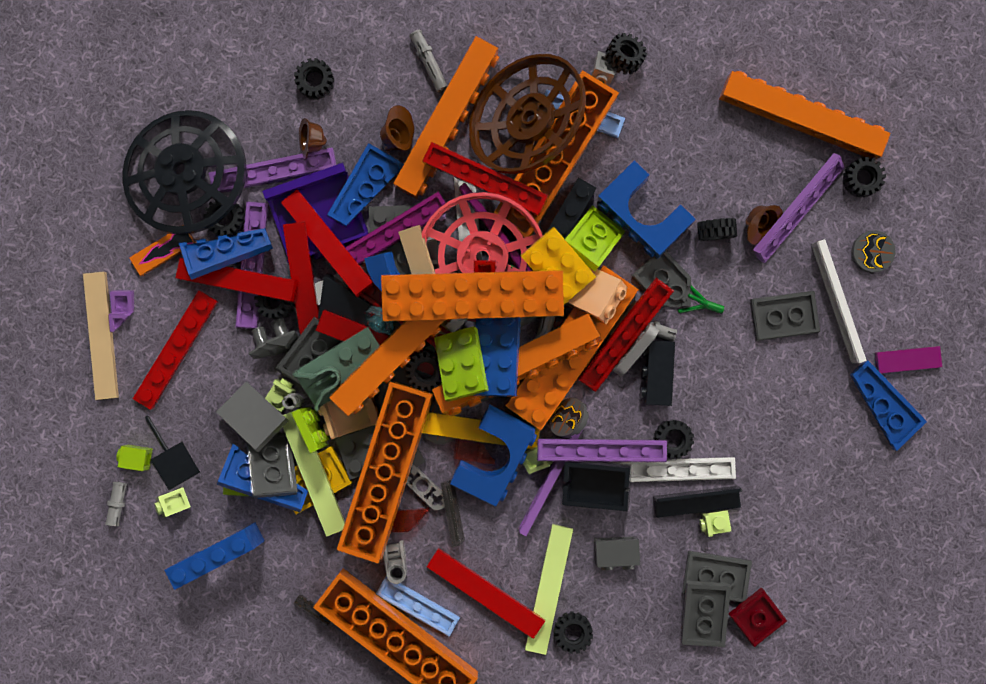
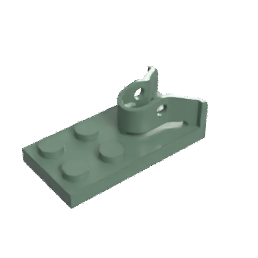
[292,327,380,411]

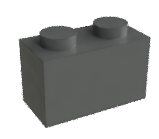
[594,536,640,570]

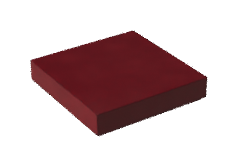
[728,587,787,647]

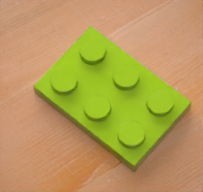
[565,205,625,271]
[434,326,489,402]
[292,407,329,453]

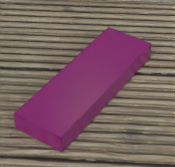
[875,346,943,373]

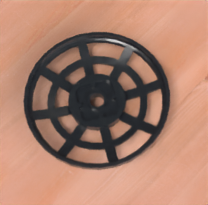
[122,110,247,235]

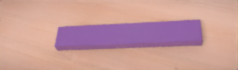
[209,148,336,193]
[753,153,845,263]
[235,202,268,329]
[518,431,582,536]
[537,439,667,462]

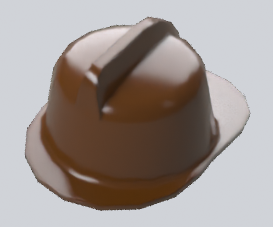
[380,105,415,151]
[299,118,327,160]
[745,205,783,245]

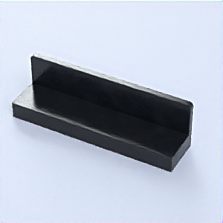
[653,486,742,518]

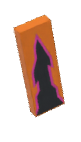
[129,225,196,276]

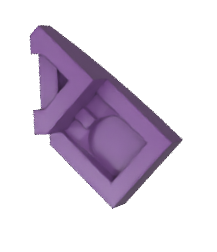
[109,290,134,332]

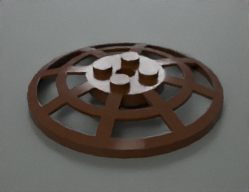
[469,54,586,174]

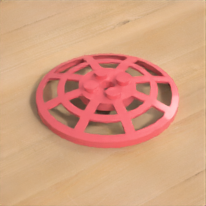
[421,192,543,322]

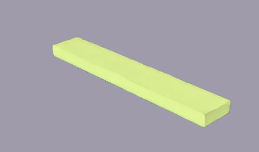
[283,409,345,537]
[525,524,573,655]

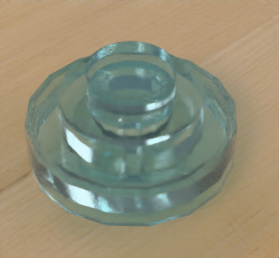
[365,306,395,334]

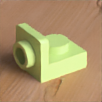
[265,378,296,412]
[523,447,553,474]
[154,487,191,518]
[699,509,731,537]

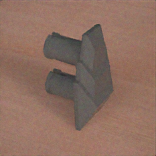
[249,318,299,359]

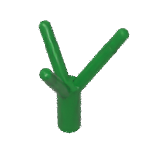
[678,285,724,314]

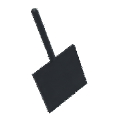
[145,415,200,490]

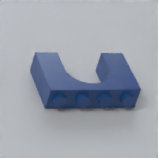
[597,160,696,259]
[450,404,537,506]
[164,522,265,590]

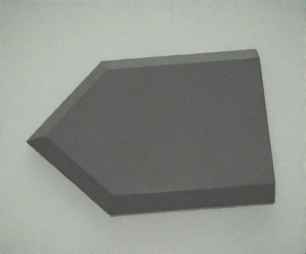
[632,251,691,307]

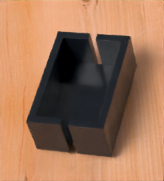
[562,461,632,512]

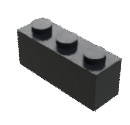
[546,177,596,239]
[640,341,675,406]

